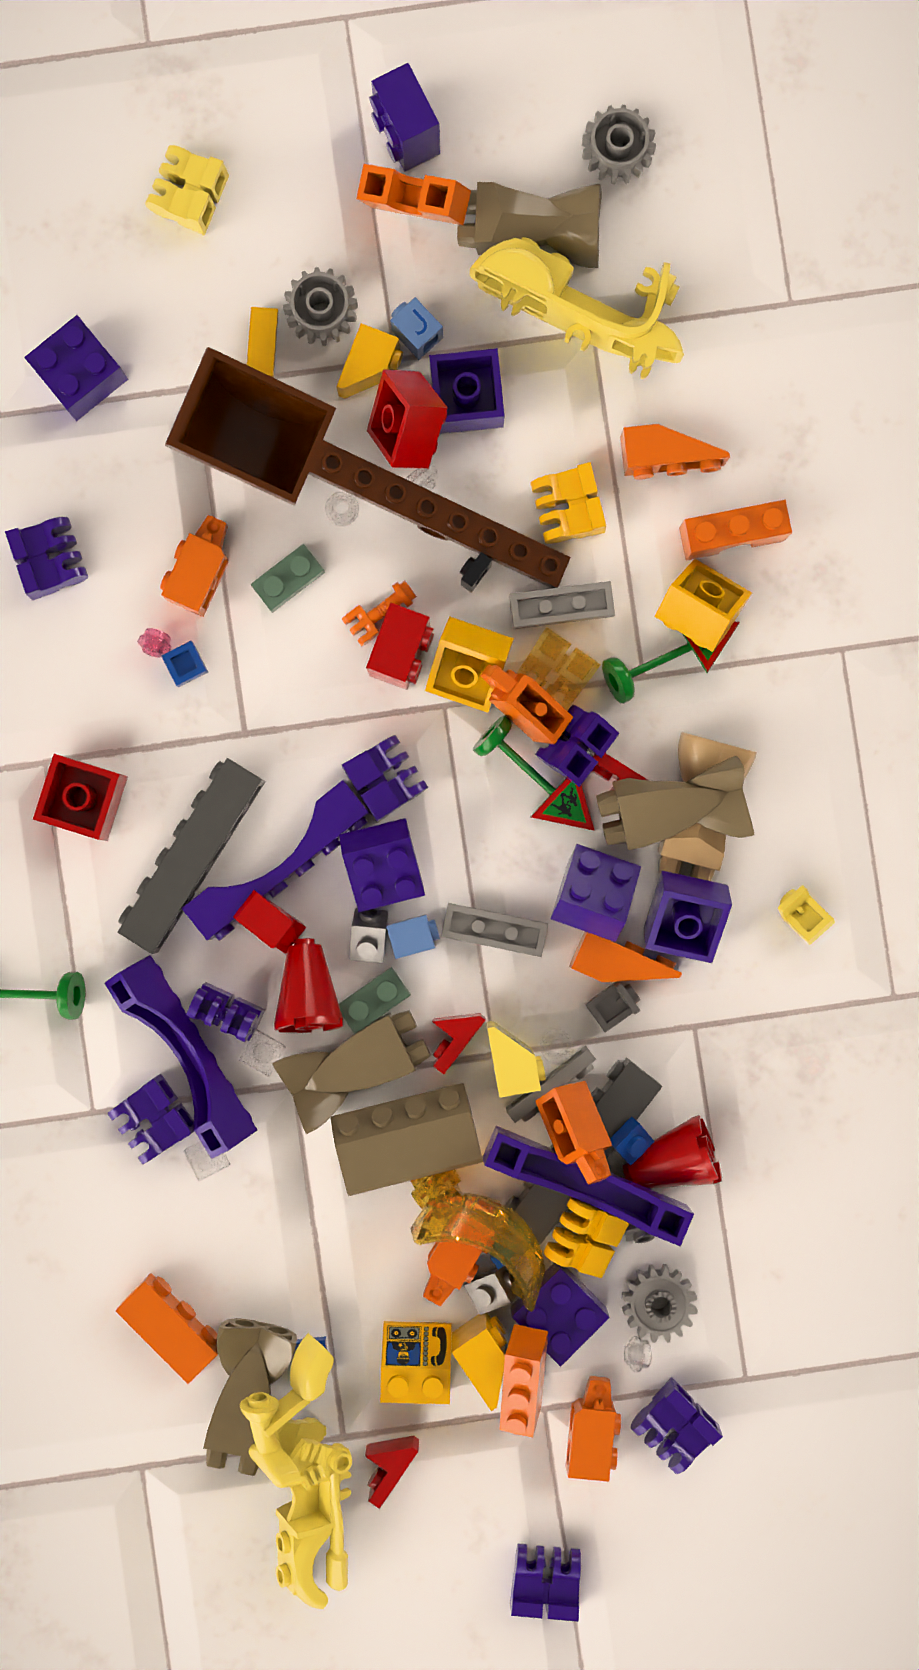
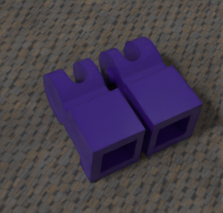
[5,517,88,600]
[535,704,620,787]
[341,735,429,823]
[186,982,266,1042]
[107,1074,194,1165]
[630,1377,723,1474]
[510,1543,581,1622]

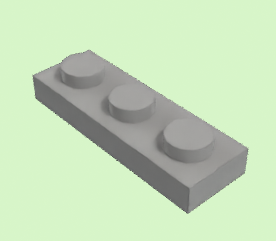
[509,581,615,629]
[441,903,548,957]
[506,1045,597,1123]

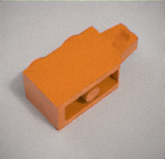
[160,515,229,617]
[480,665,573,744]
[535,1081,613,1184]
[423,1202,496,1307]
[565,1376,621,1482]

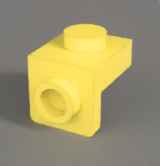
[778,885,835,945]

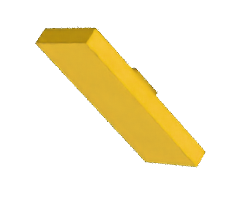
[247,307,279,377]

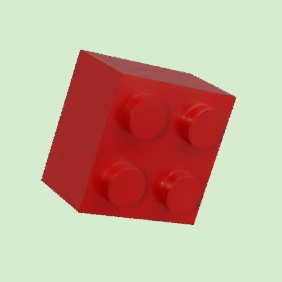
[366,369,448,469]
[366,602,434,690]
[33,754,128,841]

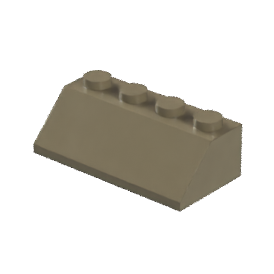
[330,1083,483,1196]

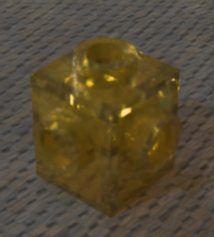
[411,1169,467,1221]

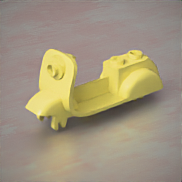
[469,237,684,379]

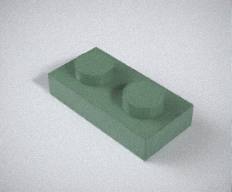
[250,543,325,613]
[339,967,411,1034]

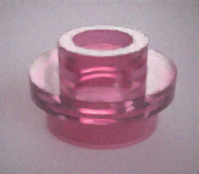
[137,628,172,658]

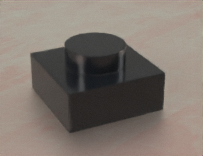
[459,552,492,593]

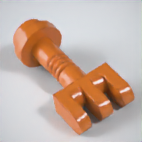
[342,580,417,647]

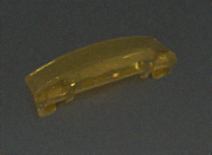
[410,1193,545,1312]

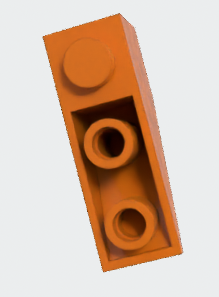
[620,424,730,480]
[569,931,682,982]

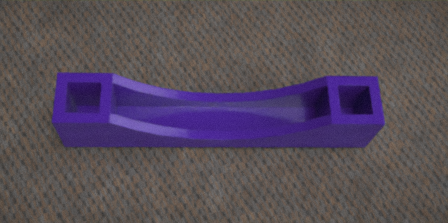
[181,780,370,941]
[104,955,257,1159]
[482,1125,694,1247]

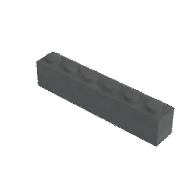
[117,758,266,954]
[502,1057,663,1250]

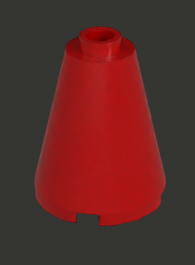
[274,938,343,1033]
[623,1115,722,1189]

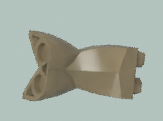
[457,182,602,268]
[596,756,754,850]
[272,1010,431,1134]
[203,1318,297,1476]

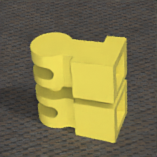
[145,145,229,235]

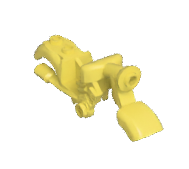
[240,1333,352,1609]

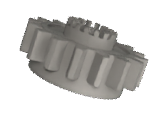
[581,104,656,184]
[283,267,358,346]
[622,1264,698,1343]

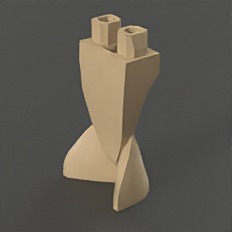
[657,732,757,881]

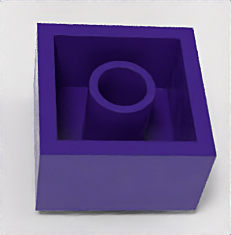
[369,63,440,172]
[24,315,129,422]
[429,348,505,434]
[339,818,425,912]
[550,844,641,942]
[644,871,732,963]
[510,1263,610,1367]

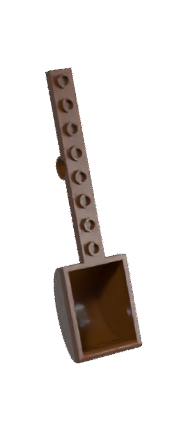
[165,347,571,588]

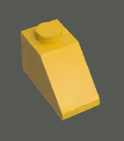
[336,323,403,399]

